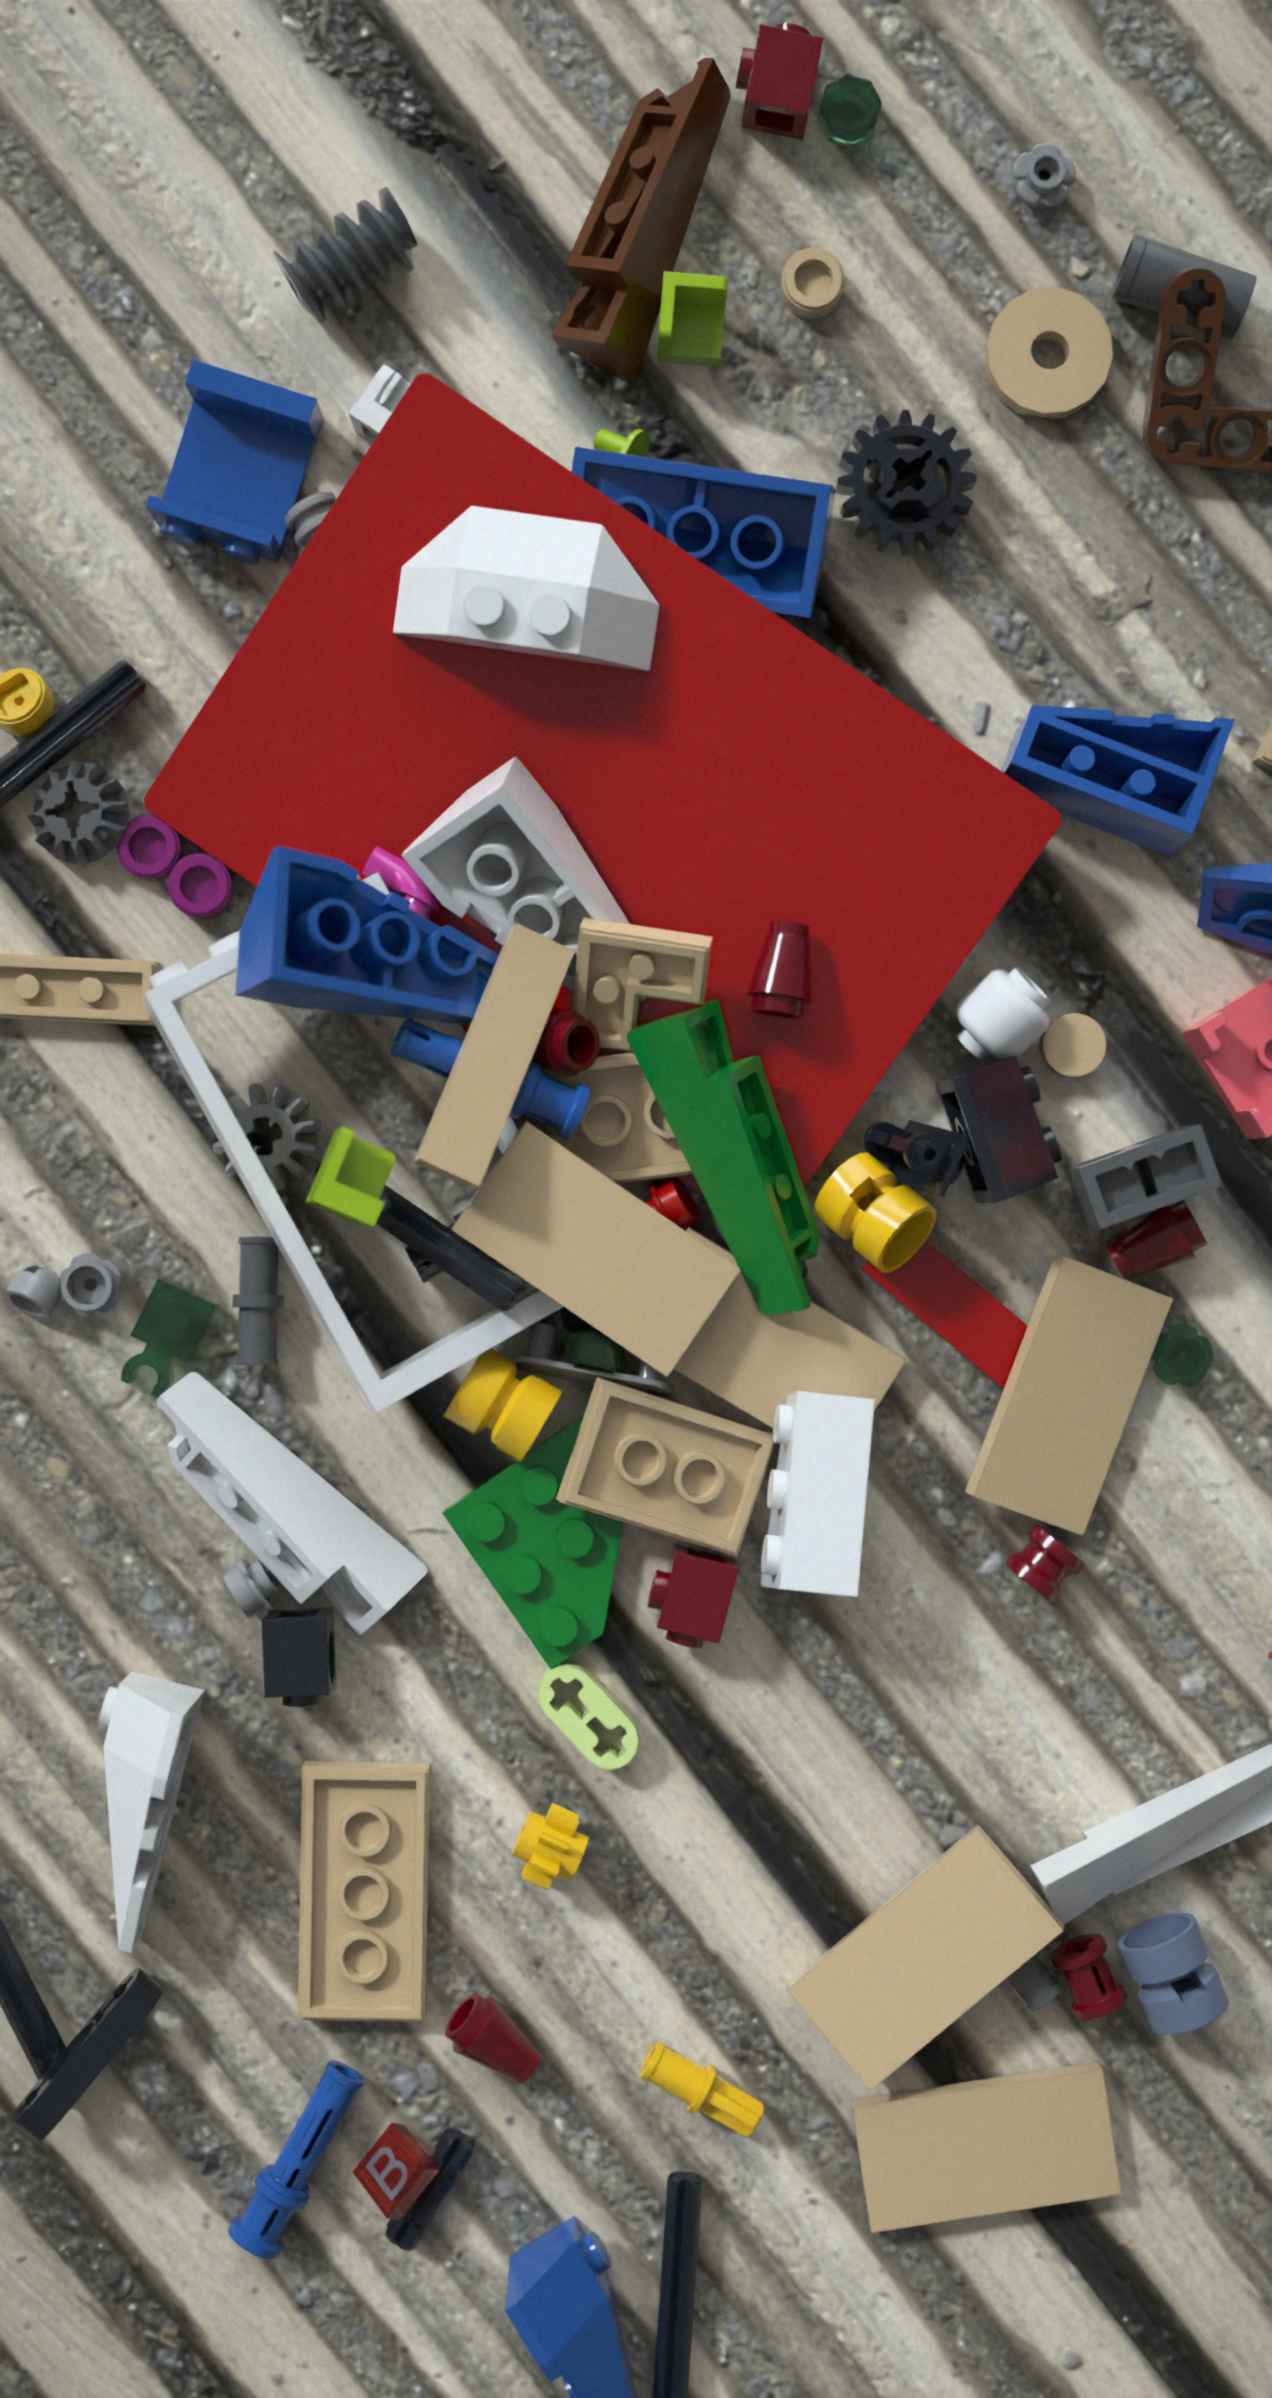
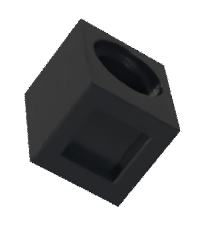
[262,1607,336,1707]

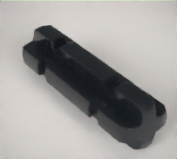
[385,2127,474,2251]

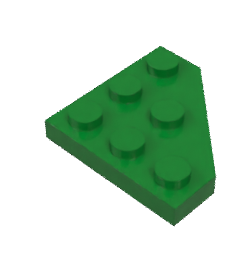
[442,1412,623,1669]

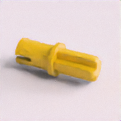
[639,2040,764,2136]

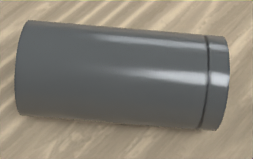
[1111,234,1257,340]

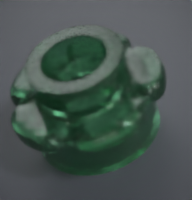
[1151,1324,1213,1386]

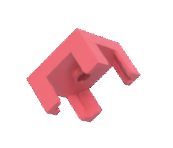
[1181,976,1272,1139]

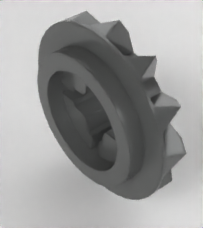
[27,760,129,864]

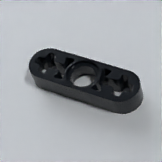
[11,1968,164,2143]

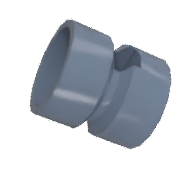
[1117,1912,1229,2035]

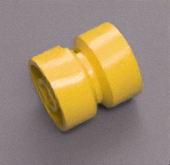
[814,1153,937,1273]
[443,1348,563,1462]

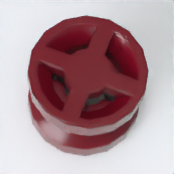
[1004,1524,1086,1604]

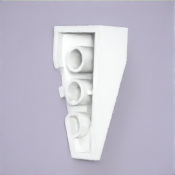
[402,756,647,1002]
[99,1672,205,1953]

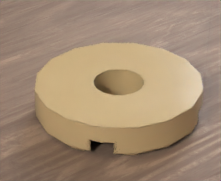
[984,287,1113,420]

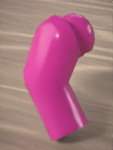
[362,846,440,920]

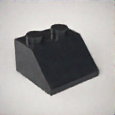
[935,1056,1061,1203]

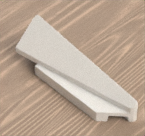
[156,1372,428,1637]
[1030,1744,1272,1924]

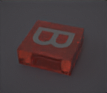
[353,2122,439,2220]

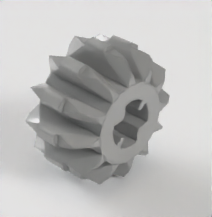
[213,1083,322,1190]

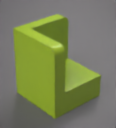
[657,271,728,367]
[305,1126,396,1228]

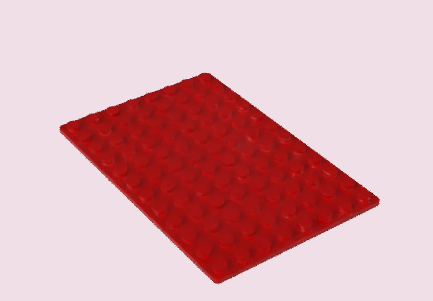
[144,373,1061,1196]

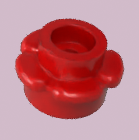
[644,1177,701,1231]

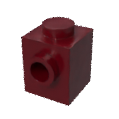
[736,23,824,140]
[647,1544,739,1648]

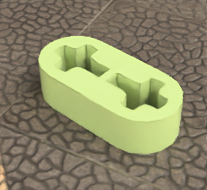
[538,1660,639,1770]

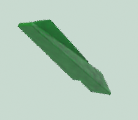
[627,999,820,1315]

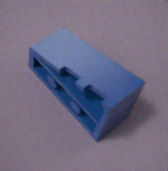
[1001,705,1235,857]

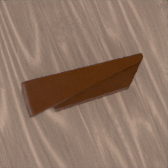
[551,58,731,383]

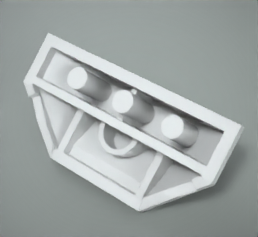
[393,506,660,672]

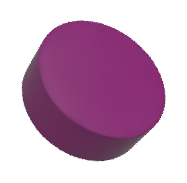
[116,815,184,881]
[168,853,235,919]

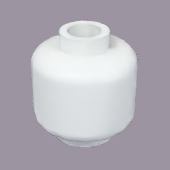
[955,967,1052,1062]

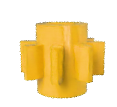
[511,1803,589,1890]

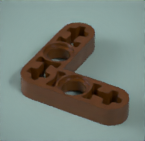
[1142,266,1272,472]

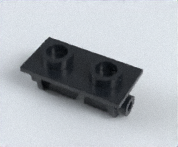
[863,1120,970,1197]

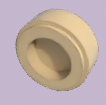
[780,248,845,319]
[1039,1013,1106,1078]

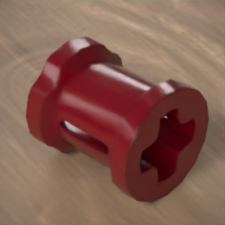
[1050,1934,1128,2020]

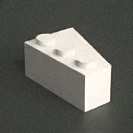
[760,1391,875,1597]

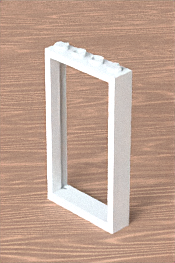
[142,872,564,1413]

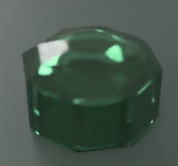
[817,74,882,148]
[562,1329,625,1373]

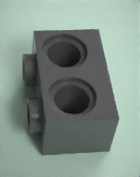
[1065,1124,1223,1230]

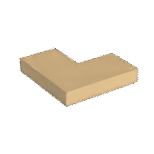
[572,917,713,1052]

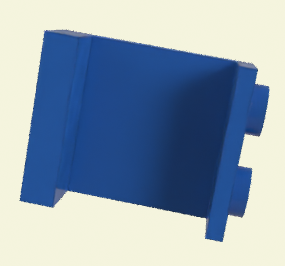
[146,359,324,565]

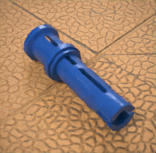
[390,1016,590,1140]
[228,2060,364,2259]

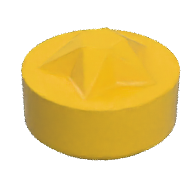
[0,668,54,736]

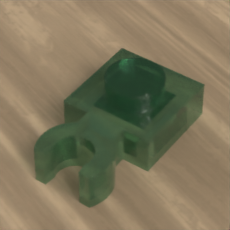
[121,1277,219,1398]

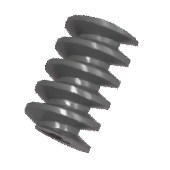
[273,187,418,323]

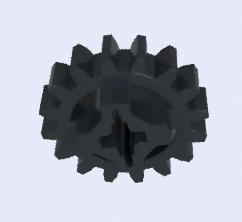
[835,410,977,556]

